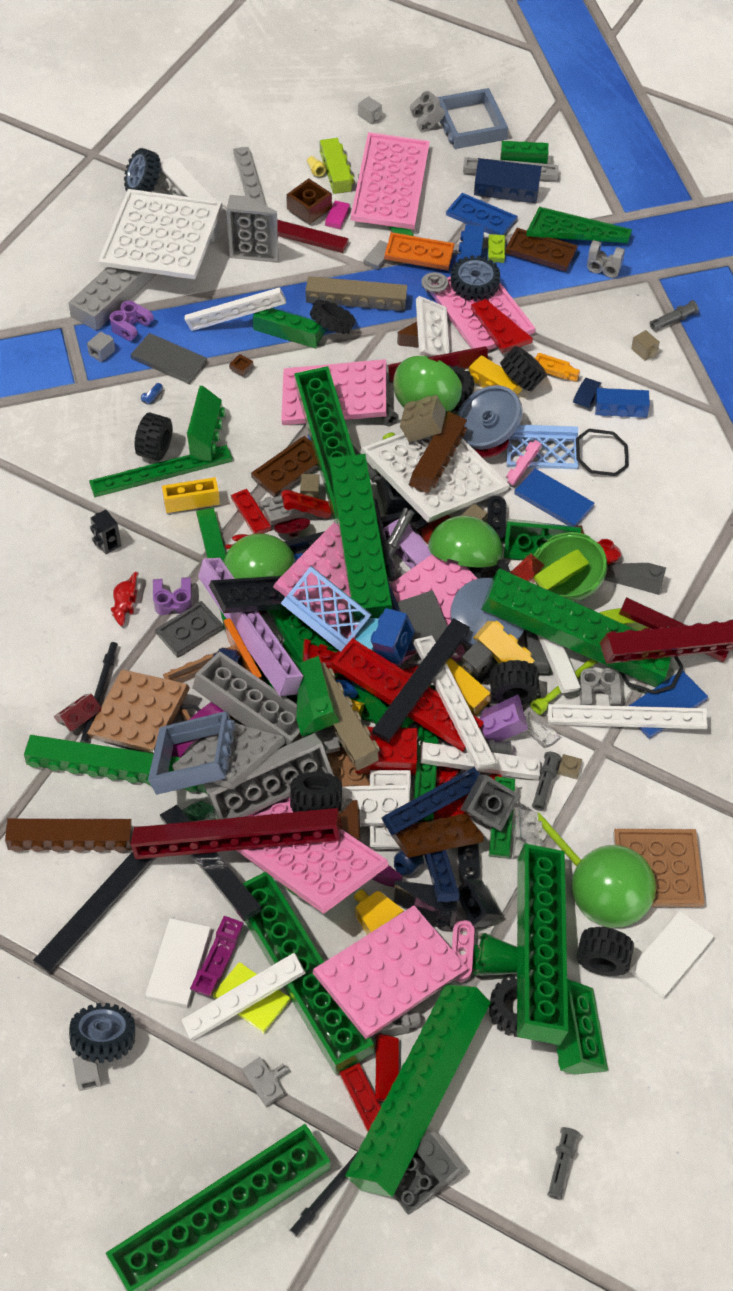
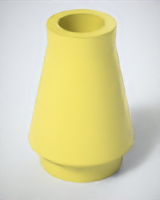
[307,156,326,177]

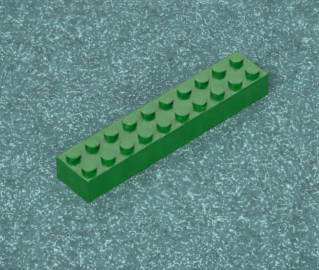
[294,366,355,525]
[329,454,392,622]
[481,568,671,687]
[517,843,568,1045]
[242,872,374,1075]
[345,985,491,1197]
[106,1123,331,1291]

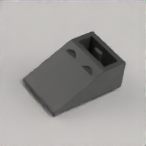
[393,1132,466,1215]

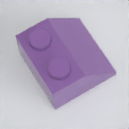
[480,695,529,742]

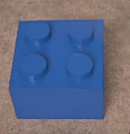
[371,608,415,665]

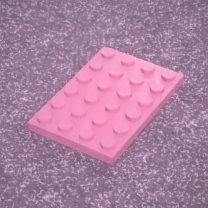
[429,276,535,351]
[281,359,387,425]
[273,522,387,630]
[313,906,468,1039]

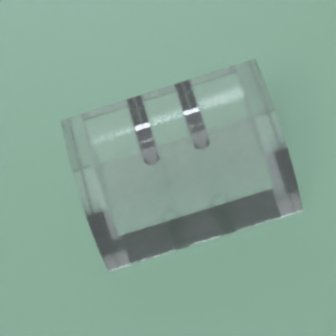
[524,706,562,748]

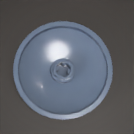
[457,385,523,450]
[450,578,524,647]

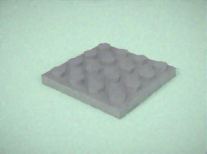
[172,723,285,789]

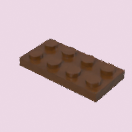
[505,228,578,272]
[251,436,318,497]
[392,814,484,858]

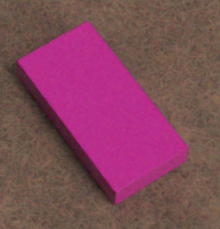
[325,200,350,229]

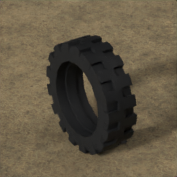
[310,300,356,334]

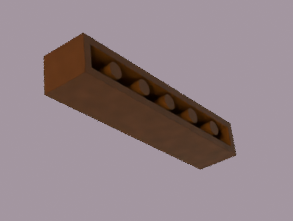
[409,412,468,494]
[5,818,133,852]

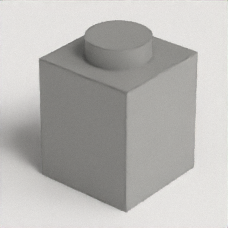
[358,96,382,124]
[87,331,115,363]
[72,1056,101,1091]

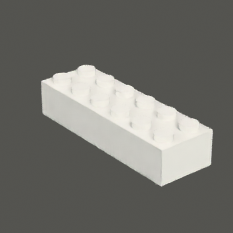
[158,156,228,243]

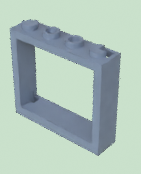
[438,88,508,149]
[148,711,235,795]

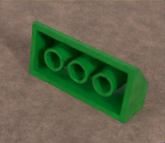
[253,307,327,349]
[187,385,226,461]
[555,979,608,1075]

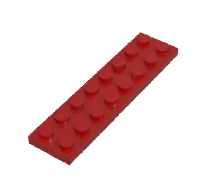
[330,638,484,752]

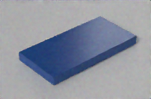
[446,193,518,235]
[514,468,595,526]
[629,671,708,739]

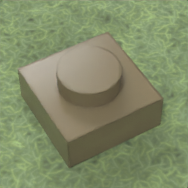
[558,754,582,779]

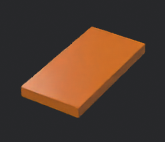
[384,232,455,270]
[223,618,263,681]

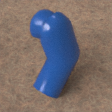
[141,383,163,404]

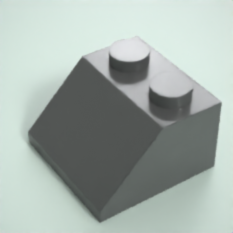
[460,775,521,831]

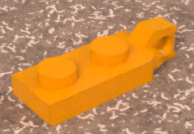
[535,353,580,381]

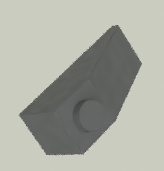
[605,563,666,595]

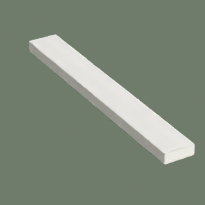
[508,560,581,693]
[413,635,497,771]
[548,704,707,729]

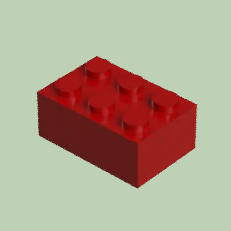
[355,727,417,775]

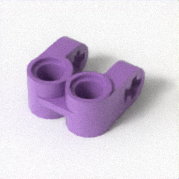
[110,301,154,341]
[153,577,192,615]

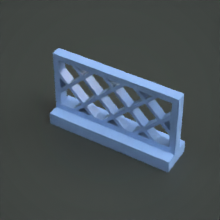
[507,425,578,469]
[281,566,372,652]

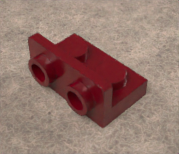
[53,693,101,731]

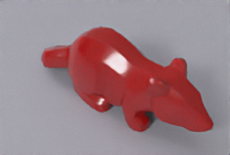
[110,572,139,626]

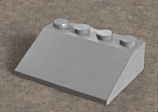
[227,195,279,263]

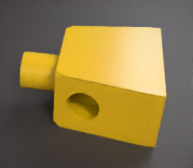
[354,889,404,935]

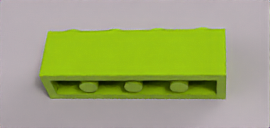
[320,137,354,194]

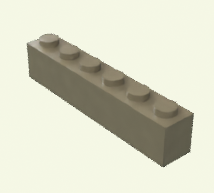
[306,276,407,311]
[321,662,380,771]

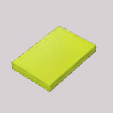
[212,962,290,1033]

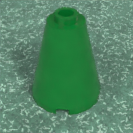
[472,933,517,976]

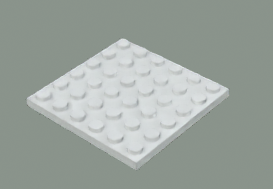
[98,189,223,279]
[360,433,509,522]

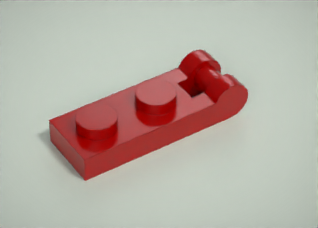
[281,490,332,519]

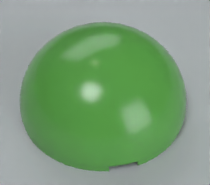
[393,356,462,415]
[428,516,502,567]
[532,532,607,602]
[223,533,296,579]
[572,845,656,928]

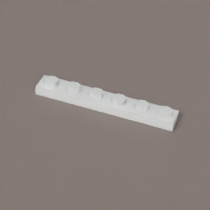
[185,287,286,331]
[421,742,540,780]
[181,953,305,1040]

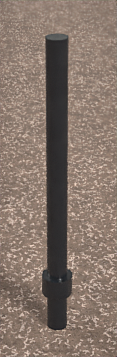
[373,499,395,581]
[80,642,118,743]
[289,1151,358,1237]

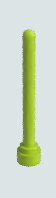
[530,658,597,715]
[533,812,581,867]

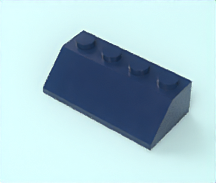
[474,158,542,204]

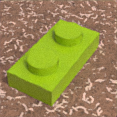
[488,234,505,263]

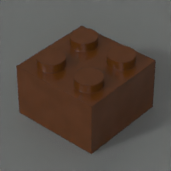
[286,178,332,224]

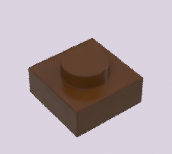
[229,354,254,376]

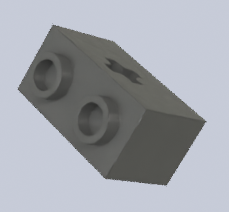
[462,641,493,682]

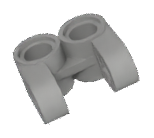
[410,91,445,132]
[587,240,625,278]
[579,668,621,706]

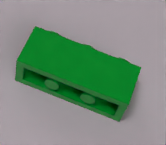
[500,141,549,164]

